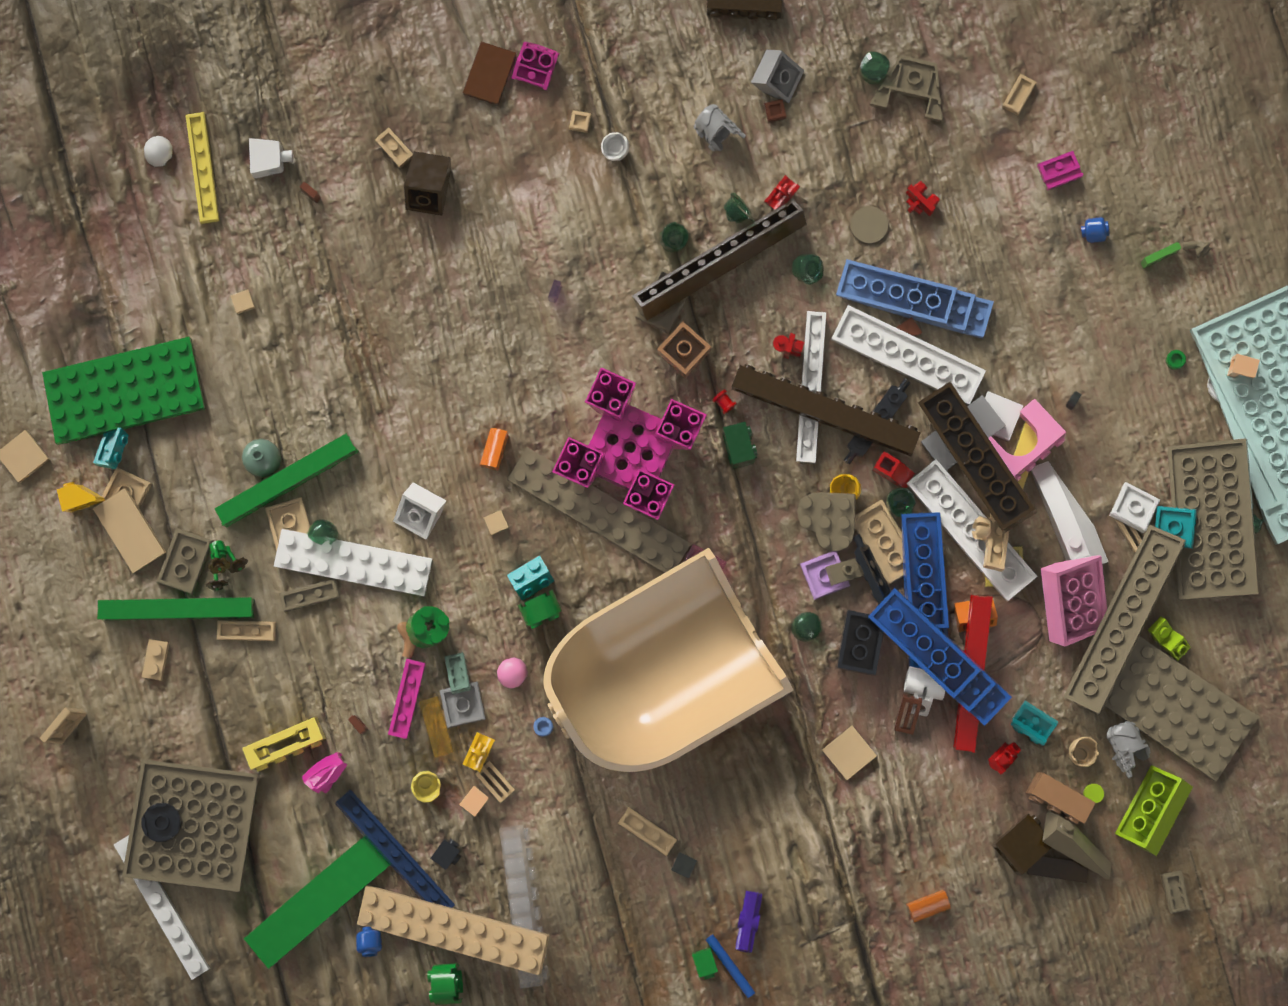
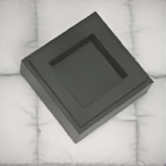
[671,852,697,878]

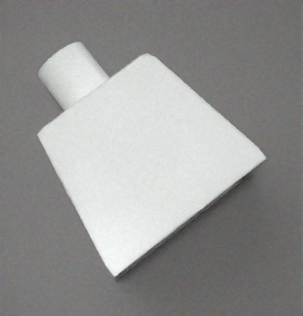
[249,138,294,178]

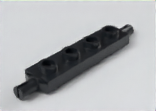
[844,378,911,465]
[853,534,891,604]

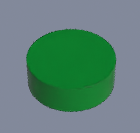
[1165,350,1186,370]

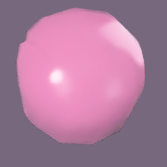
[497,657,528,688]

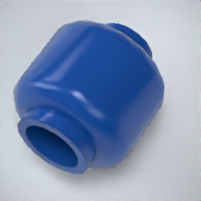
[1081,217,1110,243]
[356,927,382,957]

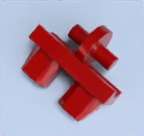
[764,175,800,210]
[906,181,940,217]
[773,333,804,359]
[988,741,1021,775]

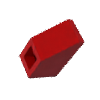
[872,451,915,490]

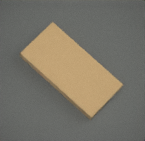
[93,488,166,573]
[855,500,904,585]

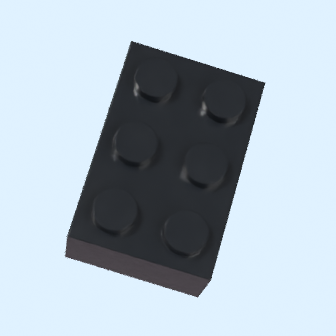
[836,610,884,676]

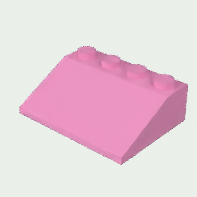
[1041,555,1107,647]

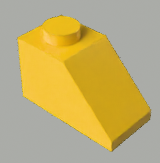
[57,482,105,513]

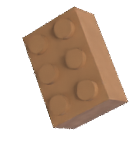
[1026,773,1096,825]

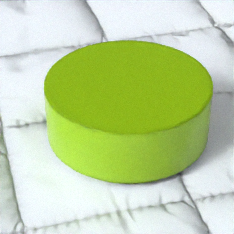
[1083,784,1104,803]

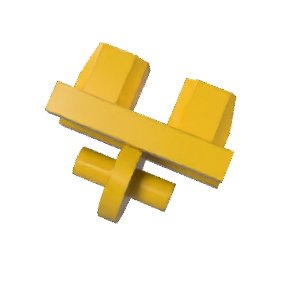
[463,732,495,772]

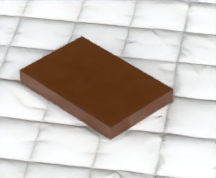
[463,41,517,106]

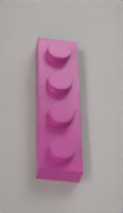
[388,659,426,739]

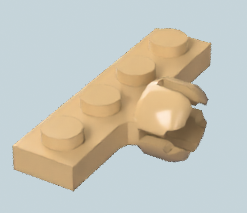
[972,514,1009,572]

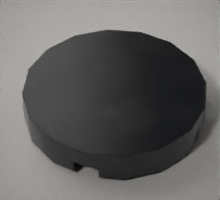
[141,803,182,842]

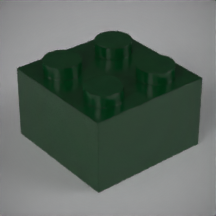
[722,422,758,470]

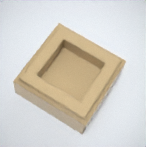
[569,110,591,133]
[231,289,255,314]
[484,510,509,536]

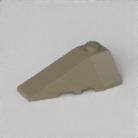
[1042,811,1111,880]

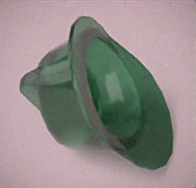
[724,192,755,223]

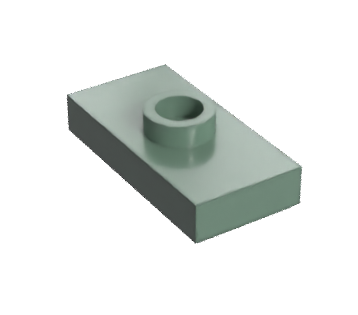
[445,652,471,695]

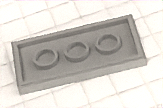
[921,395,1006,471]

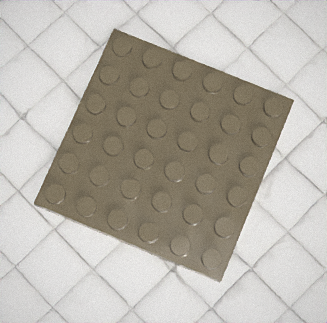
[122,759,259,892]

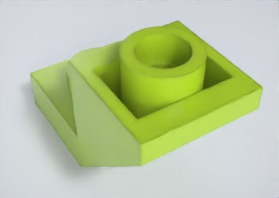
[1148,616,1191,661]

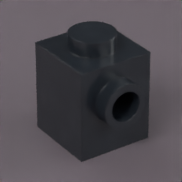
[430,838,462,870]

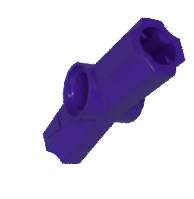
[735,891,762,953]

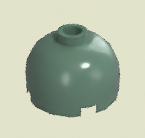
[242,439,281,477]

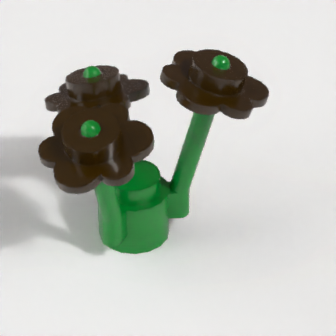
[206,540,248,591]

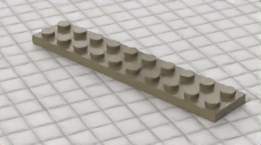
[507,447,691,573]
[1064,525,1186,715]

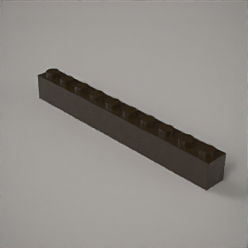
[632,199,807,321]
[732,364,921,457]

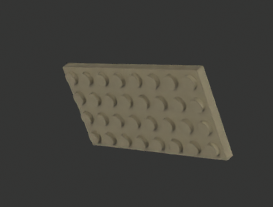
[1168,438,1260,600]
[1104,636,1258,782]

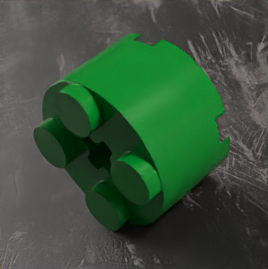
[518,590,562,629]
[406,606,449,648]
[427,963,463,1005]

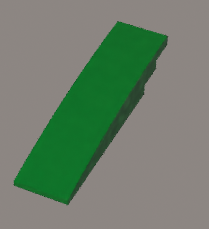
[244,837,390,969]

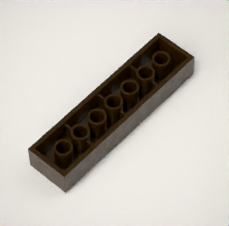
[918,381,1037,533]

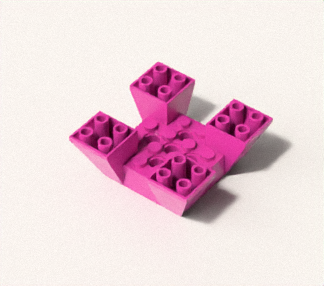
[552,367,707,520]

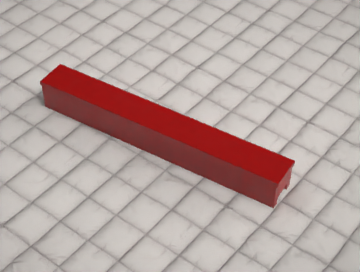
[953,595,993,753]

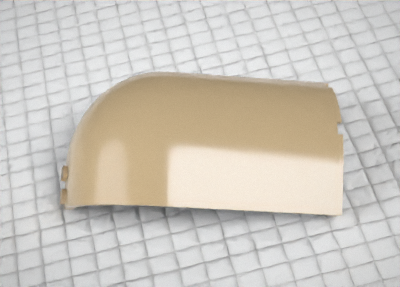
[543,548,793,772]

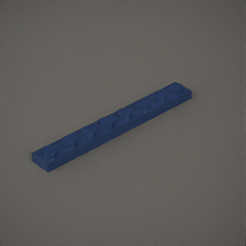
[335,789,455,908]

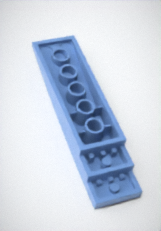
[836,259,994,339]

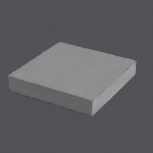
[440,682,486,728]

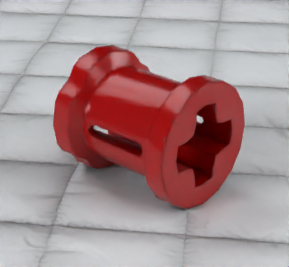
[712,389,737,415]

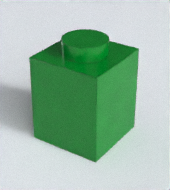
[692,947,718,980]

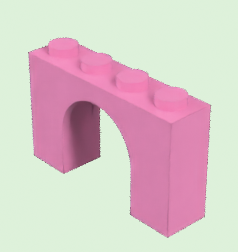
[989,399,1066,482]

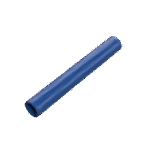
[706,934,755,998]

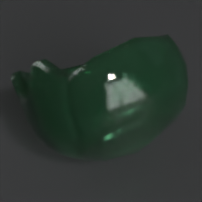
[886,487,916,517]
[307,519,339,545]
[791,612,822,642]

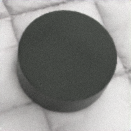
[1066,391,1082,411]

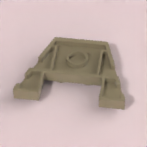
[870,55,942,123]

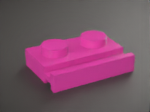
[1037,151,1084,191]

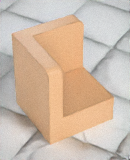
[1227,354,1260,378]
[459,786,489,817]

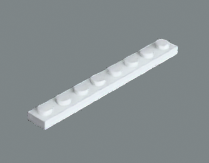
[796,311,826,464]
[114,835,210,980]

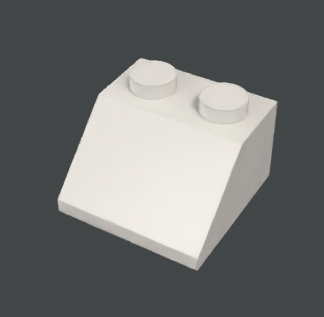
[393,483,446,539]

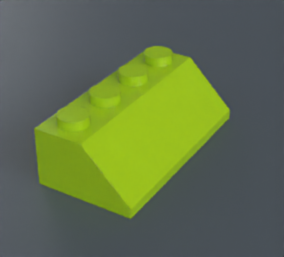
[1115,765,1193,856]

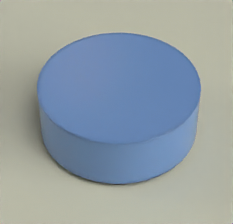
[533,717,553,737]

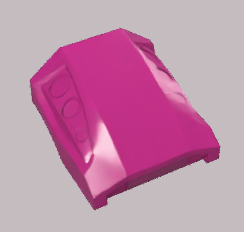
[512,41,560,90]
[302,752,347,794]

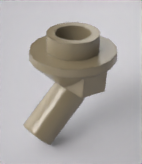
[1183,241,1211,258]

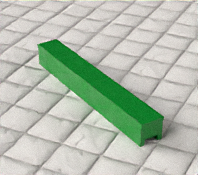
[214,433,359,528]
[97,597,254,621]

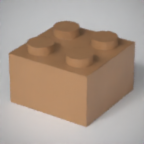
[657,322,711,379]

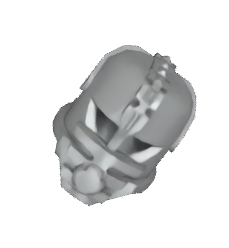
[694,104,746,152]
[1107,721,1151,778]

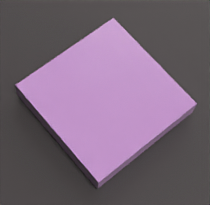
[800,551,850,600]

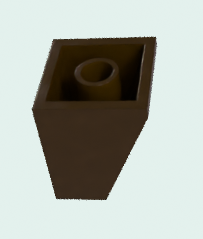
[404,151,451,216]
[991,814,1052,875]

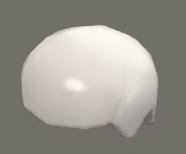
[601,132,629,161]
[144,136,173,167]

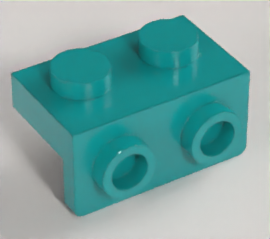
[93,428,129,469]
[507,556,555,600]
[1011,701,1058,746]

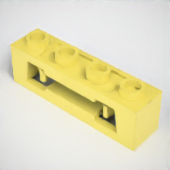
[242,717,326,772]

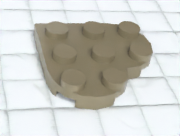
[797,492,856,551]

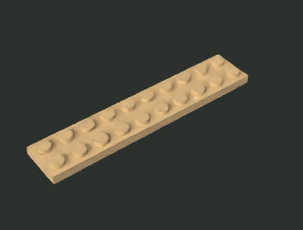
[357,885,550,975]

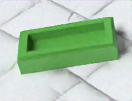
[1141,242,1181,269]

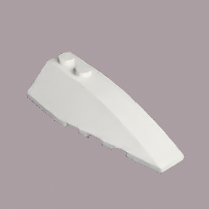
[1031,461,1108,564]

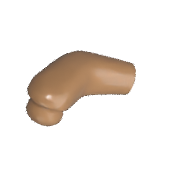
[397,622,416,659]

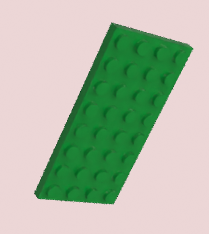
[42,336,206,445]

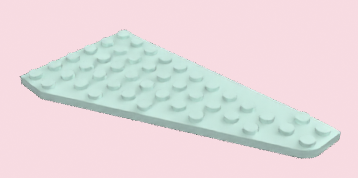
[1190,286,1288,545]

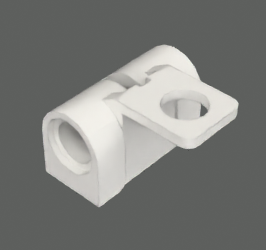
[904,666,945,716]

